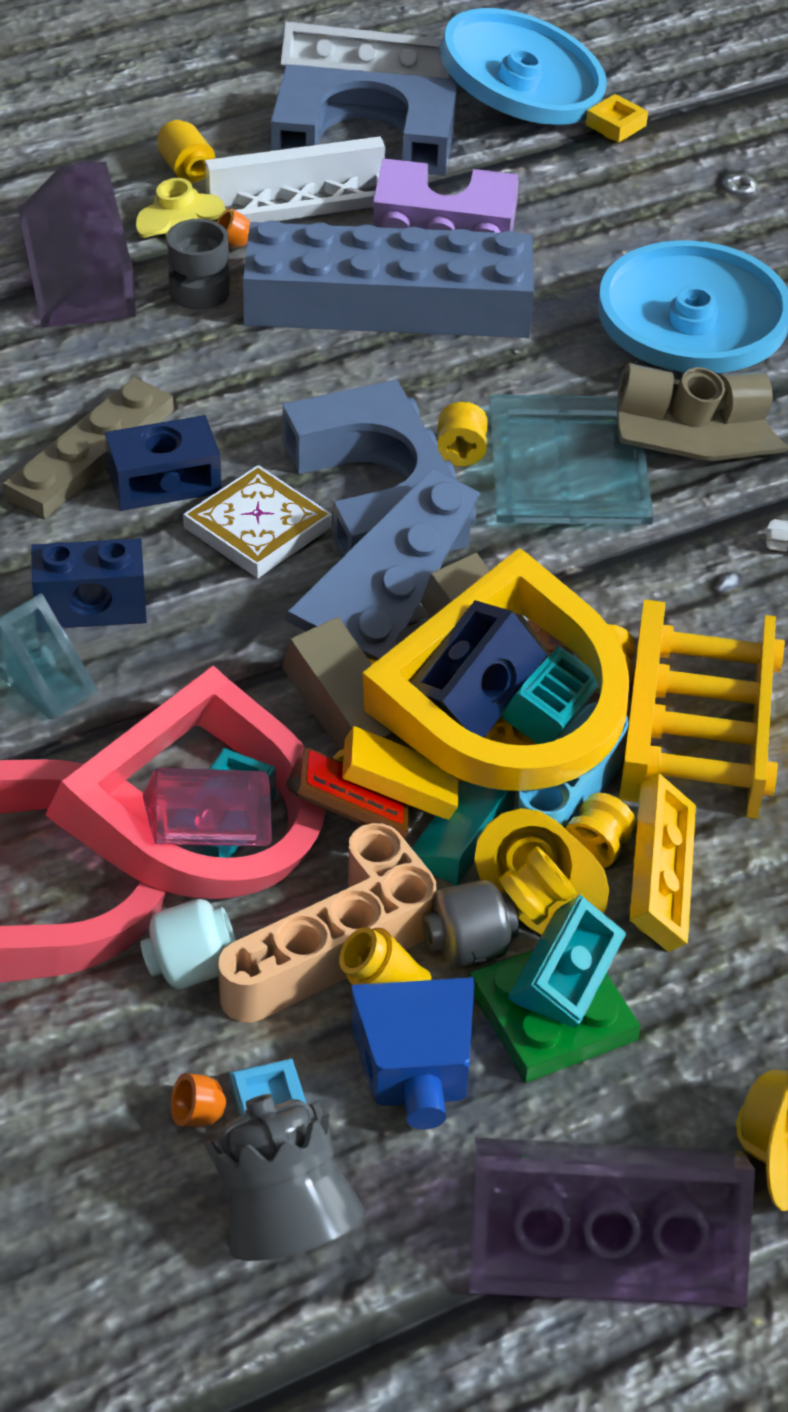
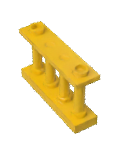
[619,599,785,819]

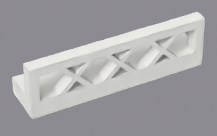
[281,22,450,79]
[205,137,385,222]

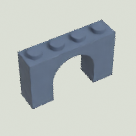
[271,64,458,175]
[282,379,476,558]

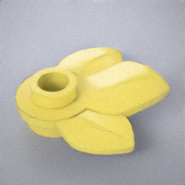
[136,178,226,238]

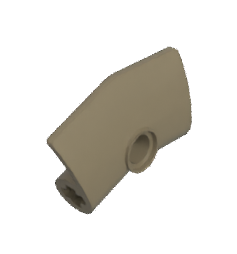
[617,363,788,461]

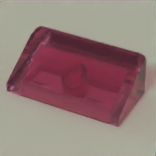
[142,768,272,846]

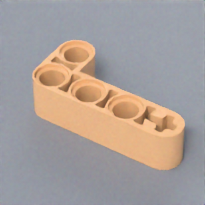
[218,823,436,1023]

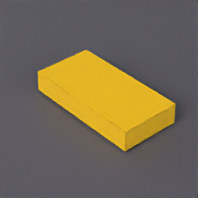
[342,726,458,820]

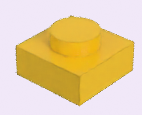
[586,94,648,143]

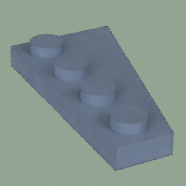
[286,468,480,661]

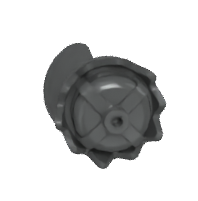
[204,1094,365,1261]

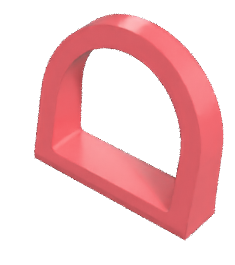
[45,666,325,899]
[0,759,173,983]

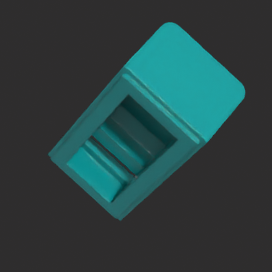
[501,645,599,744]

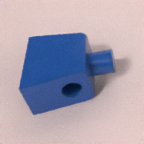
[351,977,474,1130]

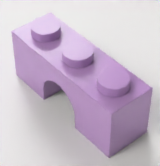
[373,158,519,233]

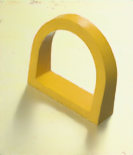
[362,548,629,791]

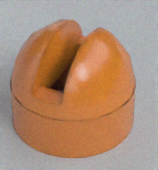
[217,208,250,249]
[171,1073,226,1128]

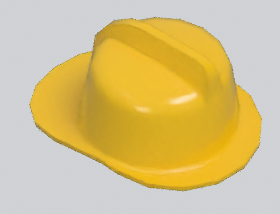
[474,808,609,935]
[736,1069,788,1211]

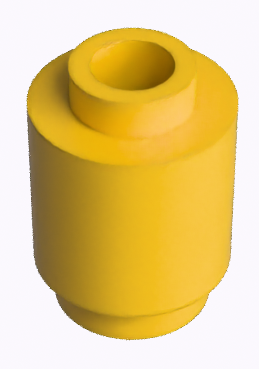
[157,120,216,183]

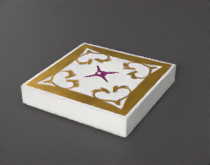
[183,465,332,579]

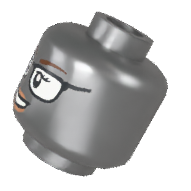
[422,880,519,967]

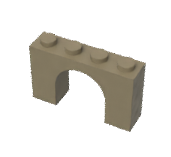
[282,553,551,751]

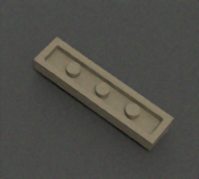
[3,377,174,519]

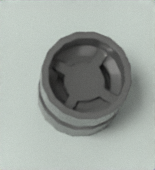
[167,219,230,310]

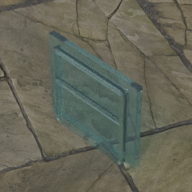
[489,394,653,525]

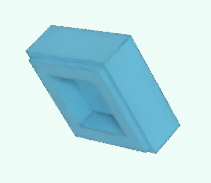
[229,1059,307,1116]

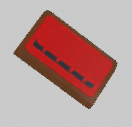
[285,747,408,840]

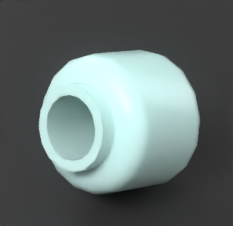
[141,899,236,989]

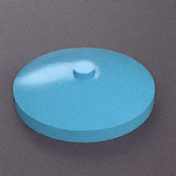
[440,8,607,125]
[598,240,788,373]

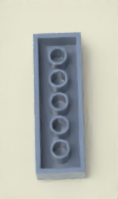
[243,221,534,338]

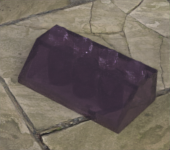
[18,161,136,328]
[469,1137,755,1308]

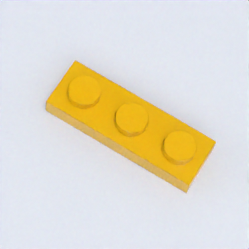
[630,773,696,952]

